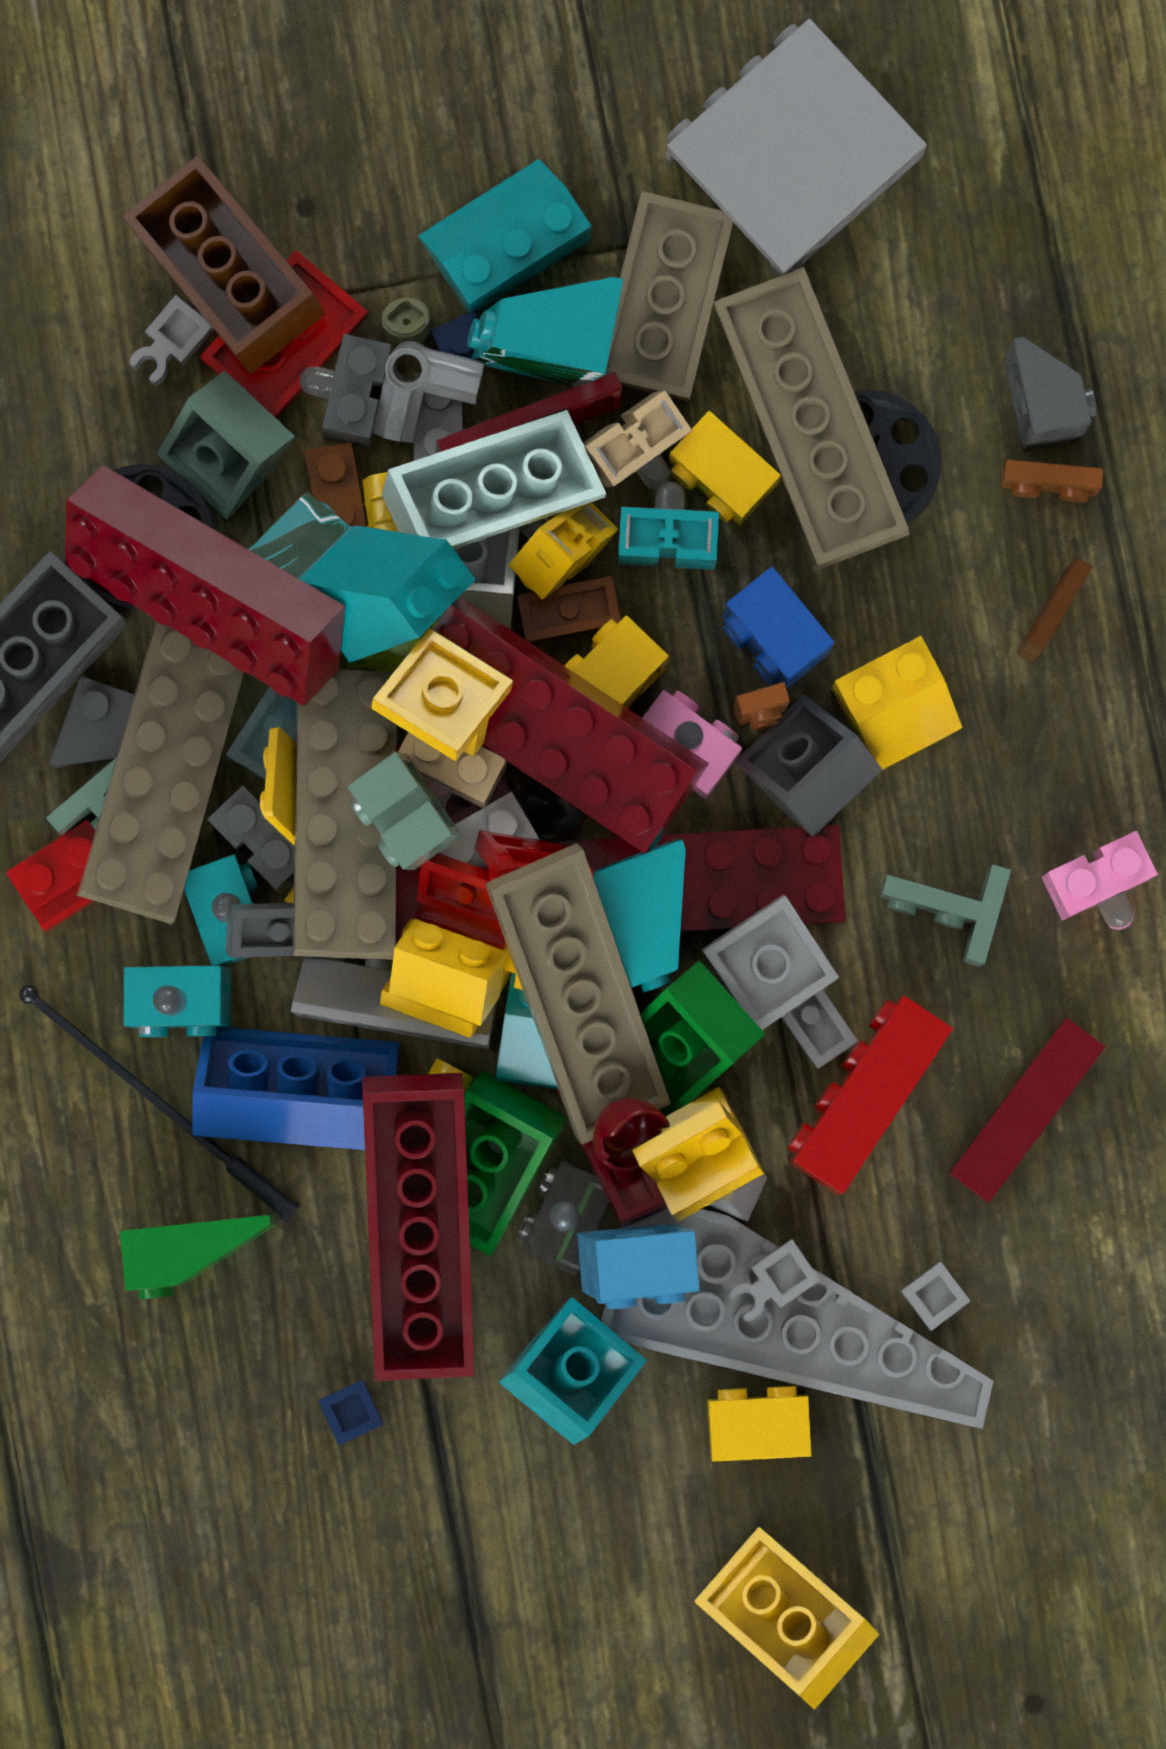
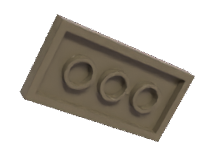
[600,191,733,402]

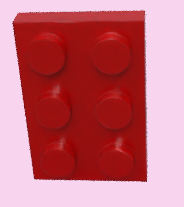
[200,249,369,419]

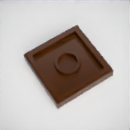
[1017,558,1093,664]

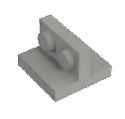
[701,895,839,1030]

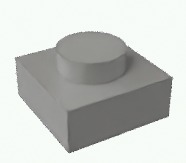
[900,1261,970,1331]

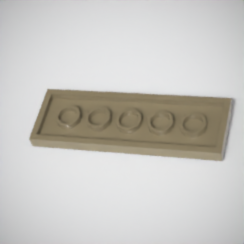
[714,267,909,570]
[77,622,244,924]
[293,669,396,960]
[485,843,671,1144]

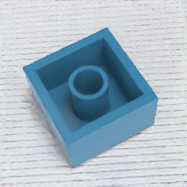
[577,1223,700,1309]

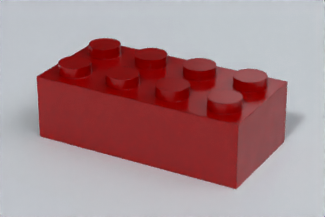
[787,995,954,1195]

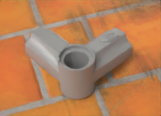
[372,341,485,443]

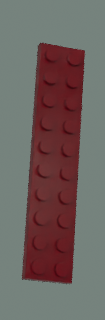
[395,824,846,946]

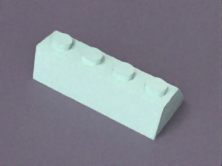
[382,410,606,549]

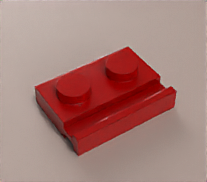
[6,819,95,932]
[414,853,507,950]

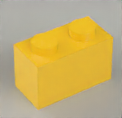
[669,411,781,526]
[389,919,507,1026]
[707,1386,811,1462]

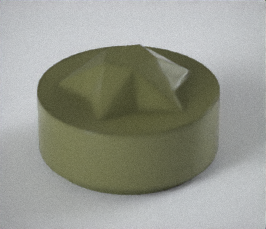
[382,298,432,346]

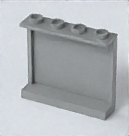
[665,18,927,277]

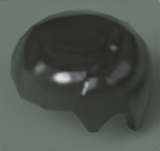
[526,778,588,840]

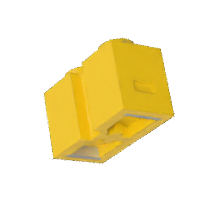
[508,502,619,600]

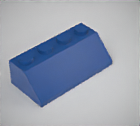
[192,1028,400,1150]

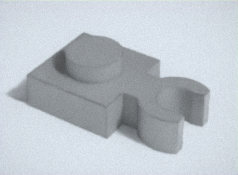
[130,295,214,386]
[728,1239,820,1321]

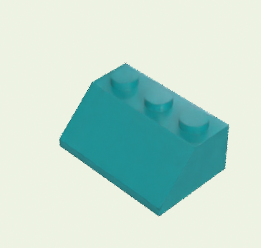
[418,159,592,313]

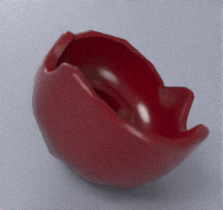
[593,1097,670,1172]

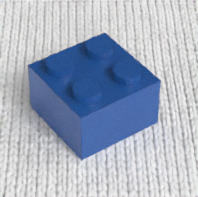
[722,566,835,690]

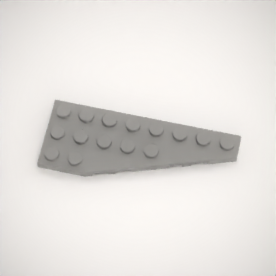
[601,1206,994,1429]

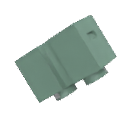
[347,752,463,870]

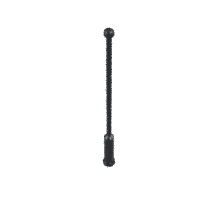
[19,985,301,1224]

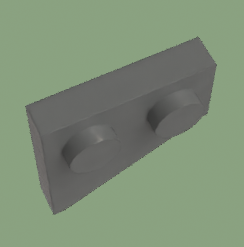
[49,676,134,768]

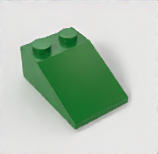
[640,961,765,1117]
[464,1070,568,1257]
[120,1215,277,1300]

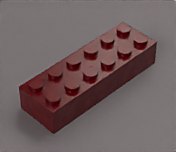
[65,465,345,706]
[433,599,709,854]
[362,1073,475,1381]

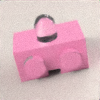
[643,690,742,800]
[1041,830,1158,930]

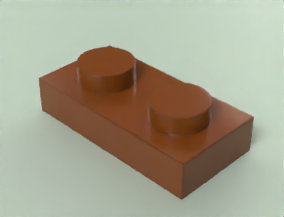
[304,442,367,527]
[1000,459,1103,502]
[517,576,621,644]
[733,682,790,731]

